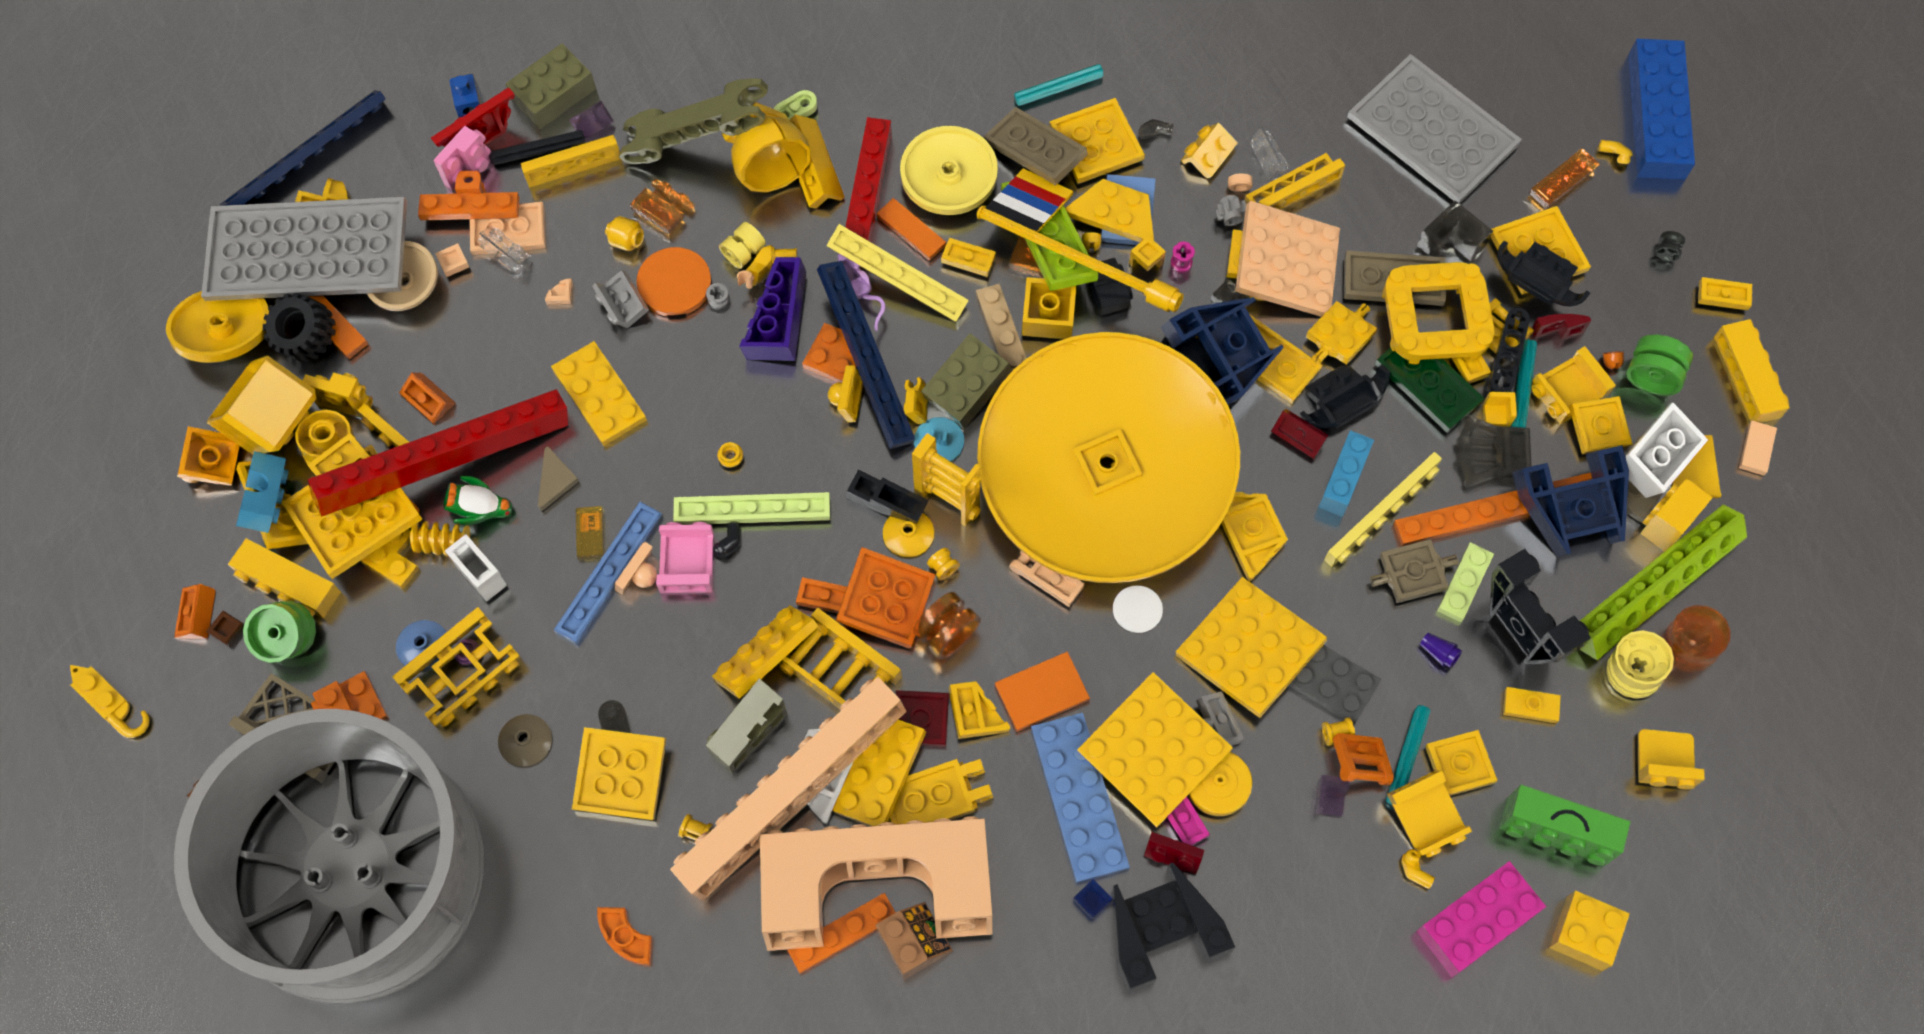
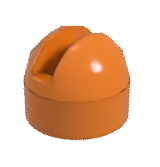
[1603,351,1624,370]

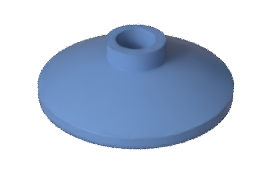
[396,620,446,671]

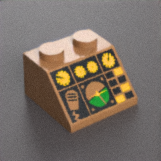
[875,902,953,980]

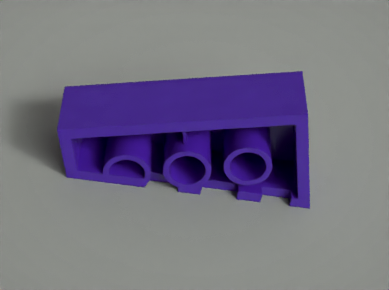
[739,257,807,361]

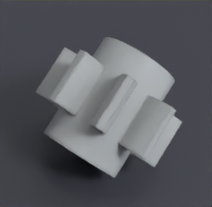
[1216,195,1246,226]

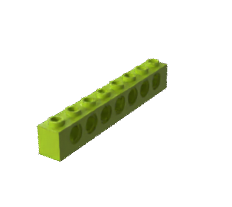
[1579,504,1747,660]

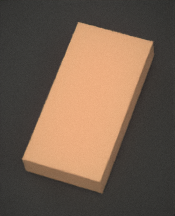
[1739,421,1777,476]

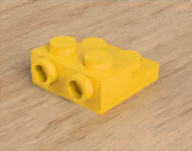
[303,372,373,419]

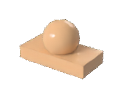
[614,542,657,595]

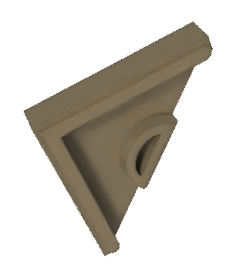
[538,446,579,511]

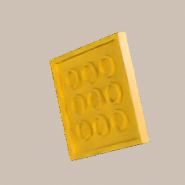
[281,444,422,579]
[1175,577,1327,718]
[1077,672,1233,828]

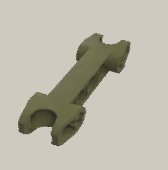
[619,78,768,164]

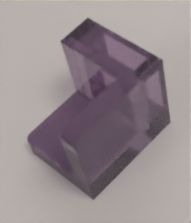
[569,101,614,139]
[1315,775,1349,817]

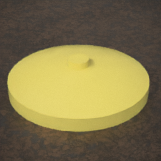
[900,126,998,215]

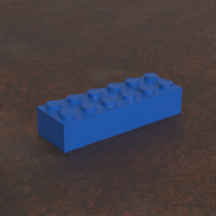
[1628,39,1695,180]

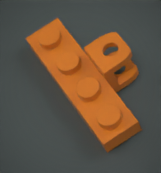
[418,171,520,220]

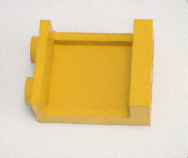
[1531,346,1616,424]

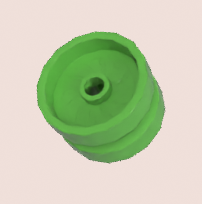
[1626,334,1693,396]
[243,600,316,663]

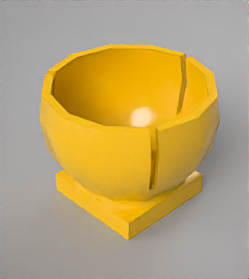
[722,102,810,193]

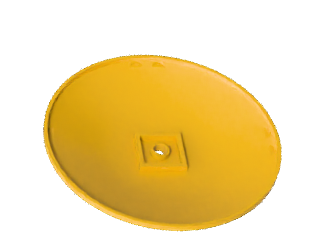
[977,332,1240,583]

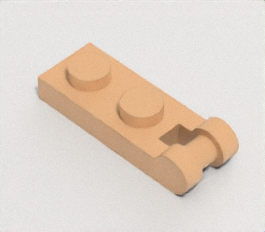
[1009,551,1084,607]

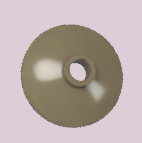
[498,714,553,767]

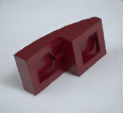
[1532,314,1591,339]

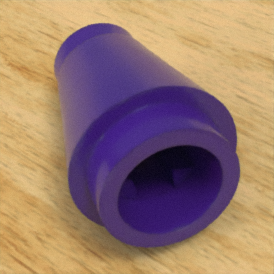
[1420,632,1462,668]

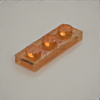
[1529,148,1600,210]

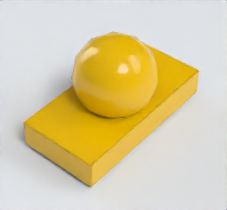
[827,365,863,422]

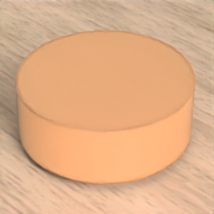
[1228,174,1252,192]

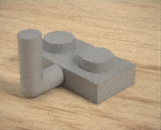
[1196,691,1245,746]

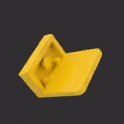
[1638,729,1705,789]

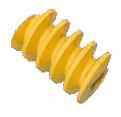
[410,521,470,556]

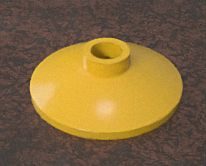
[883,513,934,558]

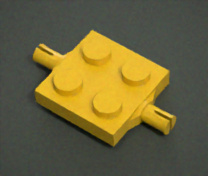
[1306,301,1378,365]

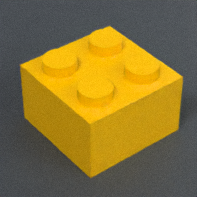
[1022,277,1076,339]
[1640,478,1713,552]
[1549,890,1630,971]

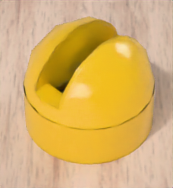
[1082,232,1101,252]

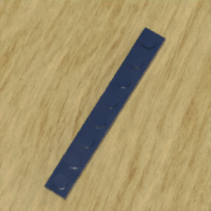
[220,90,386,206]
[817,260,915,449]

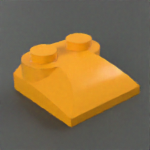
[177,426,239,486]

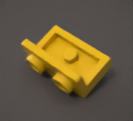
[1181,123,1238,179]

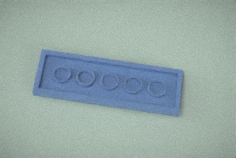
[1031,713,1130,884]

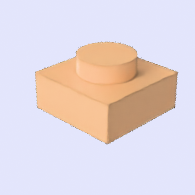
[435,243,469,277]

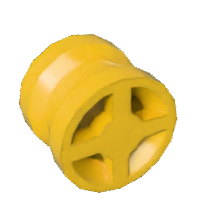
[927,548,960,580]

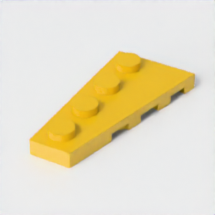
[236,461,308,549]

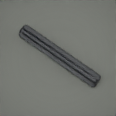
[490,130,586,165]

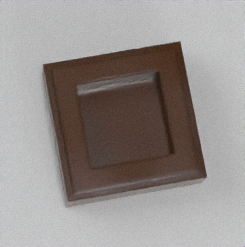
[206,610,244,647]

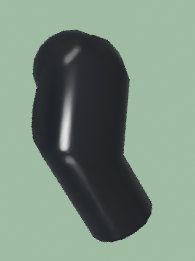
[713,522,740,557]

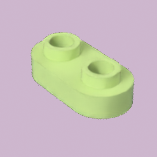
[774,90,817,120]

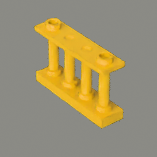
[912,433,982,527]
[779,607,902,709]

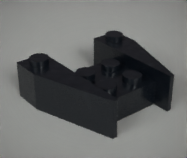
[1489,549,1591,665]
[1111,863,1235,994]

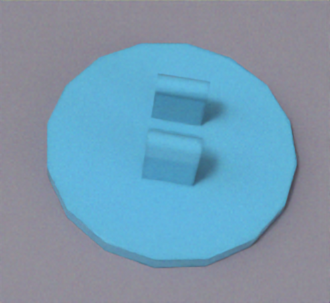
[914,417,964,462]

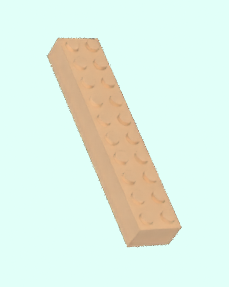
[670,677,907,901]

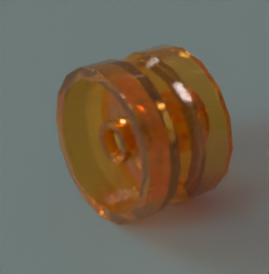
[913,591,981,659]

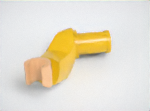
[737,245,798,289]

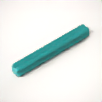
[1014,64,1104,106]
[1511,339,1537,432]
[1386,705,1431,805]

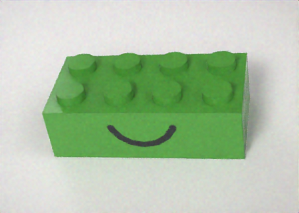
[1499,784,1631,866]

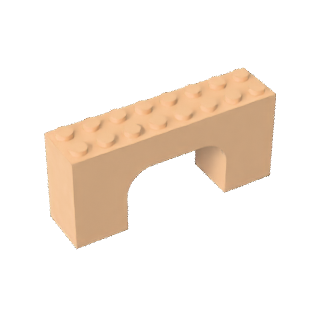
[760,816,992,951]

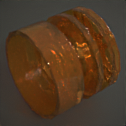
[1662,605,1730,672]

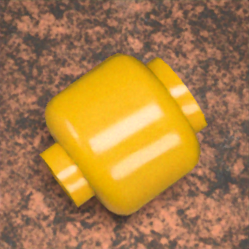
[605,216,644,251]

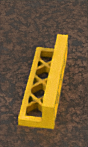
[521,135,621,188]
[1245,153,1346,210]

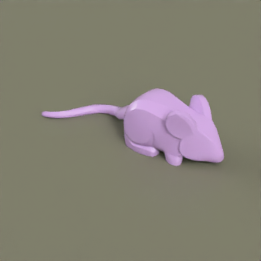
[838,254,885,331]

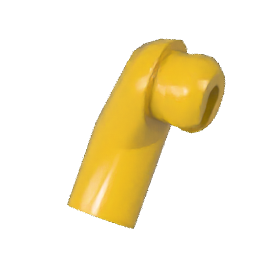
[1598,139,1633,164]

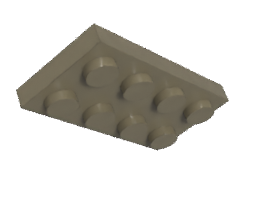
[983,107,1088,185]
[1344,250,1446,306]

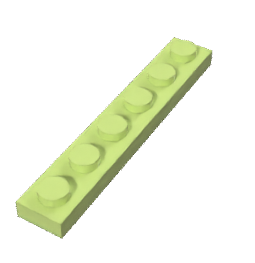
[673,492,830,525]

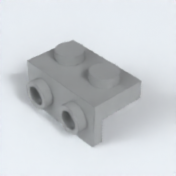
[592,270,649,328]

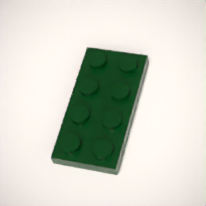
[1375,348,1485,433]

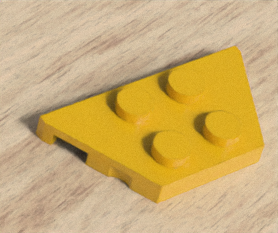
[1065,179,1154,242]
[1221,492,1288,582]

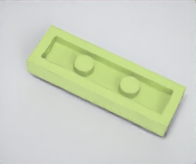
[1437,542,1494,622]

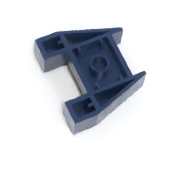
[1160,297,1284,405]
[1512,445,1629,557]

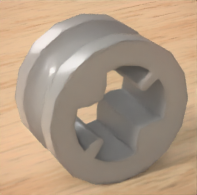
[706,283,730,308]

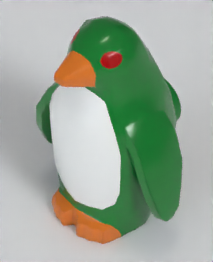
[443,476,513,525]

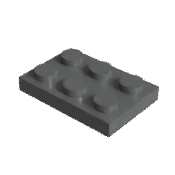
[1288,645,1382,725]

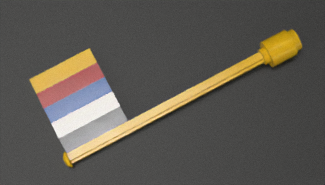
[977,168,1184,312]

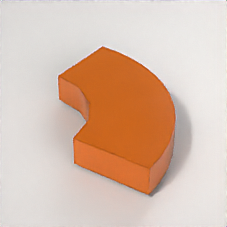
[597,907,652,966]

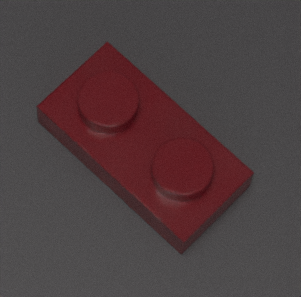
[1271,409,1329,459]
[1144,832,1205,874]

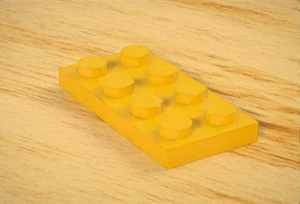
[551,341,647,447]
[712,605,819,699]
[832,720,926,827]

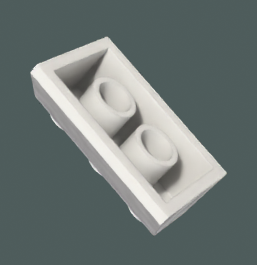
[1626,403,1708,498]

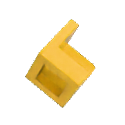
[1129,236,1166,271]
[1482,392,1517,429]

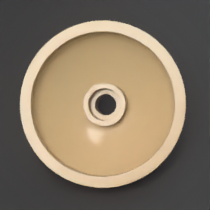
[367,241,438,311]

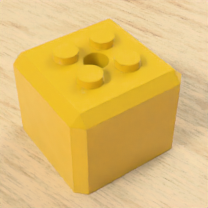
[206,356,316,455]

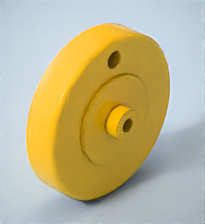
[1188,752,1253,816]

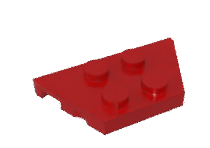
[431,87,515,147]

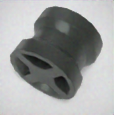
[1656,231,1686,262]

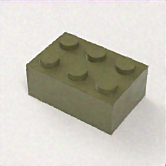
[505,43,596,130]
[921,333,1012,429]

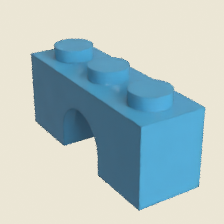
[1318,430,1374,517]
[236,451,289,533]

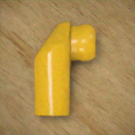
[1401,849,1435,889]

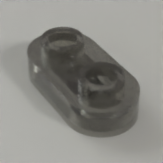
[598,700,632,733]

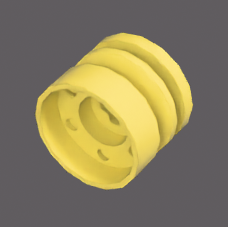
[1606,630,1674,699]

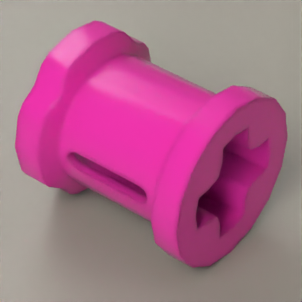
[1170,241,1195,273]

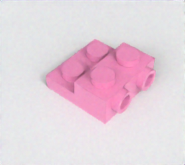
[433,126,491,191]

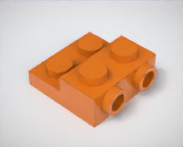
[311,671,388,720]

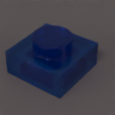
[1073,879,1113,920]

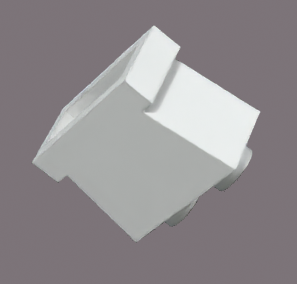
[445,534,507,602]

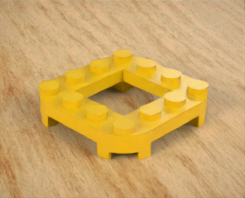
[1382,262,1494,364]

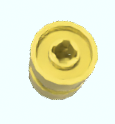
[719,222,766,269]

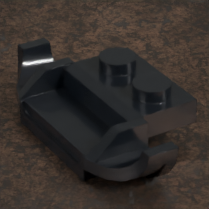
[1497,241,1590,307]
[1300,364,1390,429]

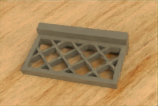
[228,673,335,784]

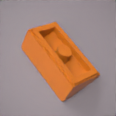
[399,372,456,423]
[174,584,215,639]

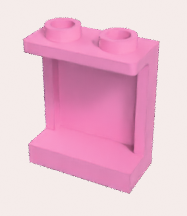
[656,522,714,593]

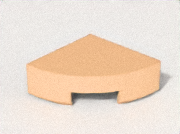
[545,278,573,305]

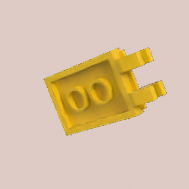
[890,759,994,825]

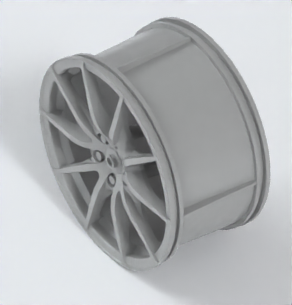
[174,709,484,1004]

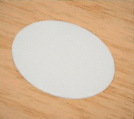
[1113,585,1163,633]

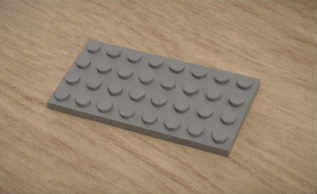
[201,197,407,301]

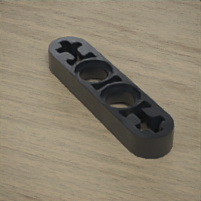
[1488,307,1530,392]

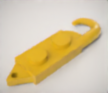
[70,665,150,738]

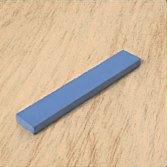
[554,502,663,645]

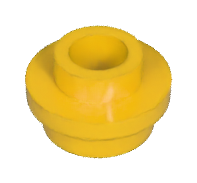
[717,442,743,468]

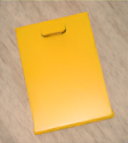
[1672,435,1722,498]

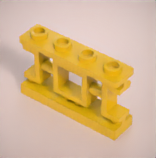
[392,607,521,728]

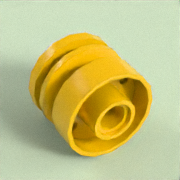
[295,410,356,471]

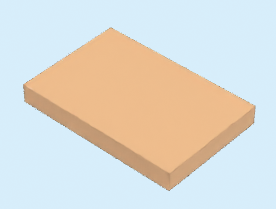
[470,202,546,255]

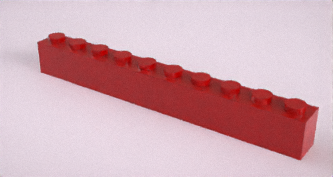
[307,389,568,517]

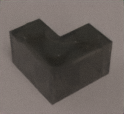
[1417,200,1493,261]

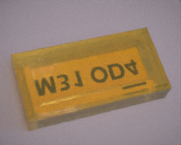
[576,506,604,560]

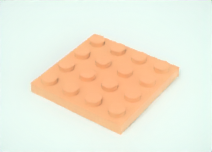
[1235,201,1340,317]

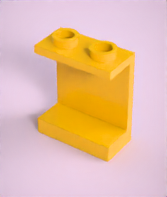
[1387,770,1472,857]

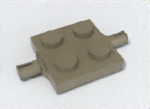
[1370,539,1459,603]

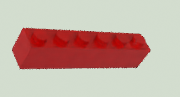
[845,117,892,242]

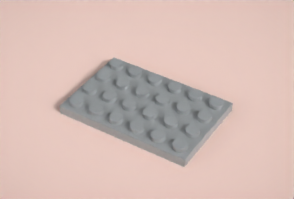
[1347,54,1522,204]

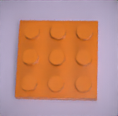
[835,547,936,649]

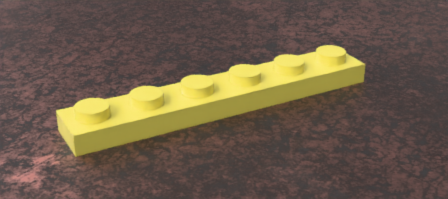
[826,224,969,322]
[1324,452,1442,567]

